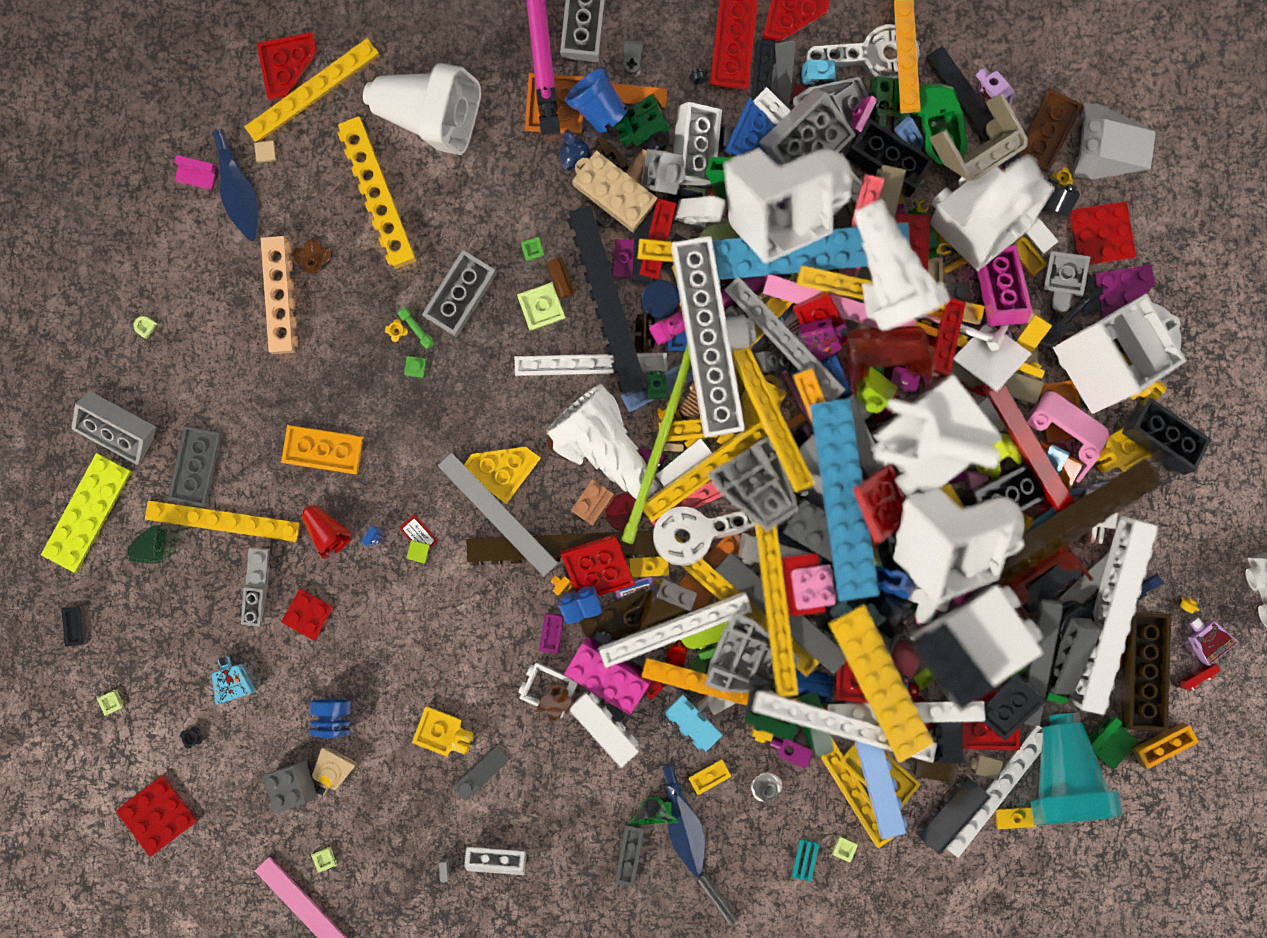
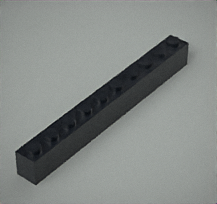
[567,205,647,396]

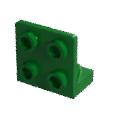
[1089,715,1138,770]

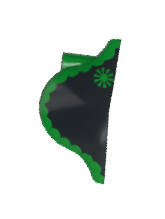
[629,797,678,825]

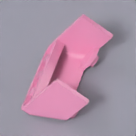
[1025,391,1109,483]

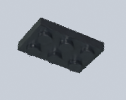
[984,673,1046,741]

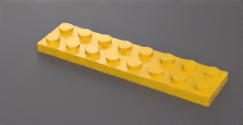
[828,605,934,762]

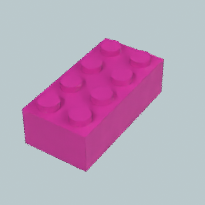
[977,245,1032,326]
[564,637,651,716]

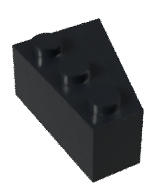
[1015,558,1081,614]
[933,700,964,763]

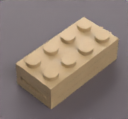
[572,151,657,233]

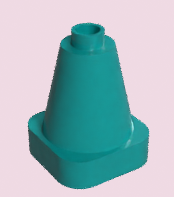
[1030,713,1123,826]

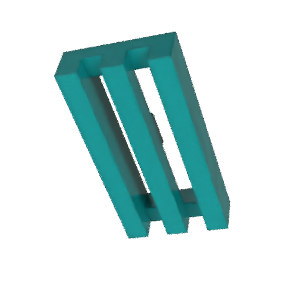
[791,839,819,882]

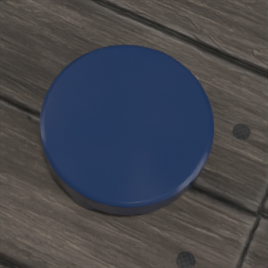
[642,280,680,319]

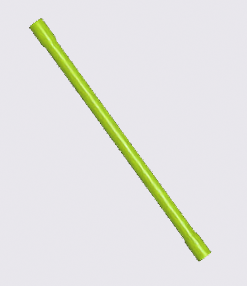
[622,343,691,544]

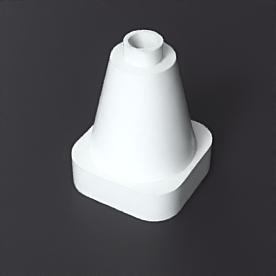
[363,63,481,155]

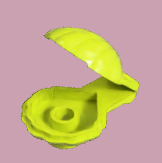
[975,433,1024,478]

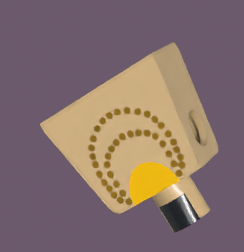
[312,746,358,796]

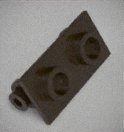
[635,313,655,353]

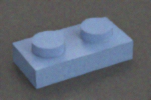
[894,116,925,151]

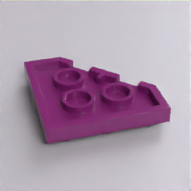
[1093,264,1155,319]

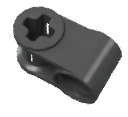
[623,39,644,78]

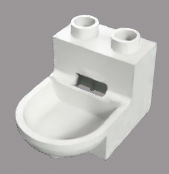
[725,149,852,264]
[930,156,1054,271]
[1053,294,1187,414]
[893,489,1024,603]

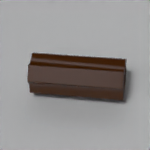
[547,257,575,299]

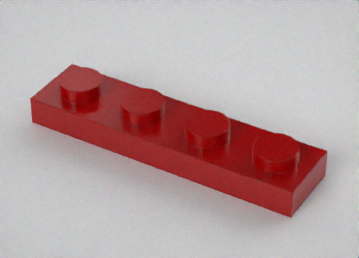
[640,199,676,279]
[929,297,966,376]

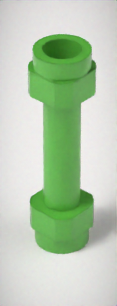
[398,307,435,350]

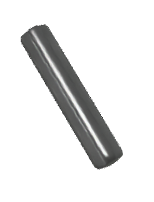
[698,873,738,925]

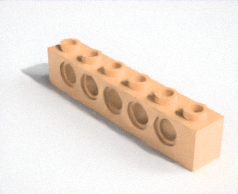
[261,236,298,354]

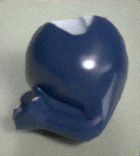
[559,129,591,171]

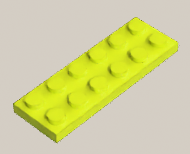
[41,453,132,573]

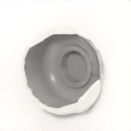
[751,772,782,802]

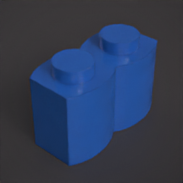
[875,567,916,598]
[558,586,603,624]

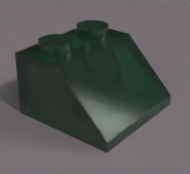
[127,525,168,564]

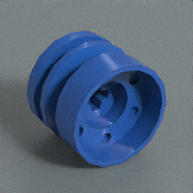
[309,699,351,738]

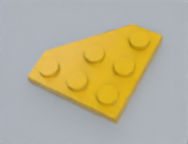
[464,447,541,504]

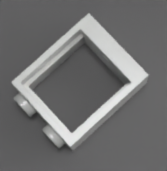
[519,662,577,718]

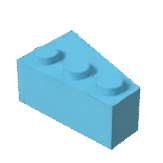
[665,692,723,751]

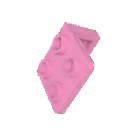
[791,565,837,609]

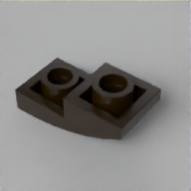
[595,136,628,171]
[915,759,959,782]

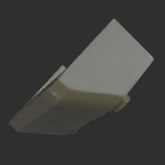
[929,94,1028,181]

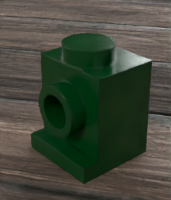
[647,371,668,400]

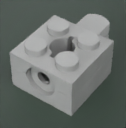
[640,149,685,194]
[1044,251,1090,312]

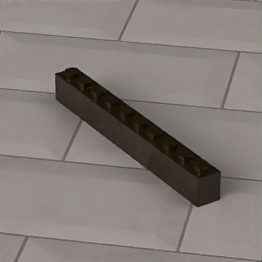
[988,458,1163,588]
[466,530,658,566]

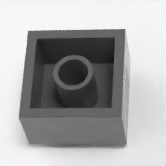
[262,761,318,813]

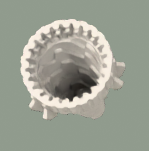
[855,200,950,330]
[547,384,661,499]

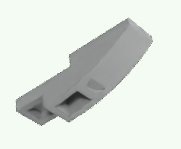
[241,546,270,627]

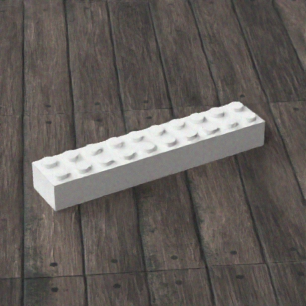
[671,236,744,437]
[1068,515,1158,715]

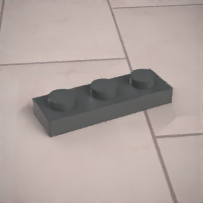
[615,824,644,887]

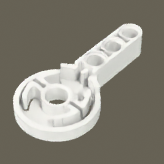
[806,24,919,79]
[653,507,756,566]

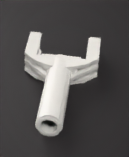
[874,400,1000,469]

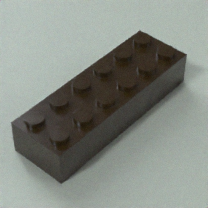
[1122,612,1171,731]

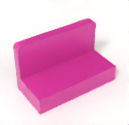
[174,155,218,190]

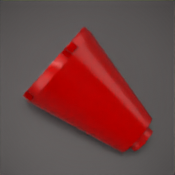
[301,505,352,559]

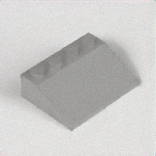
[759,88,855,167]

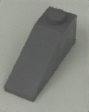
[452,745,510,802]

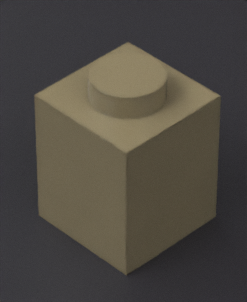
[970,753,1003,780]

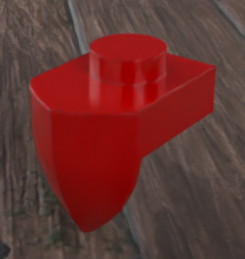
[665,639,687,668]

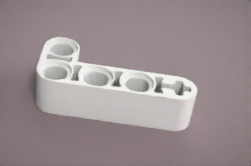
[673,197,725,230]

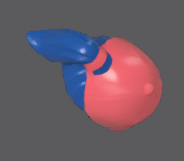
[891,641,919,689]

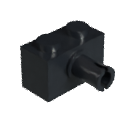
[873,593,913,638]

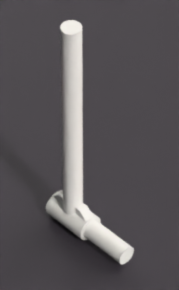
[918,313,1009,351]

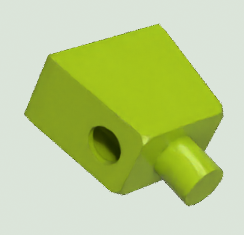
[857,366,898,413]

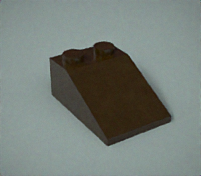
[636,579,697,649]

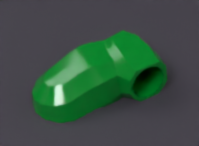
[912,83,968,165]

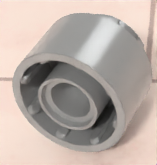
[725,315,756,351]

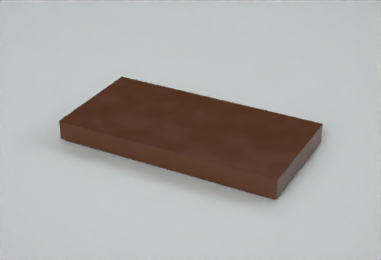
[1019,88,1083,173]

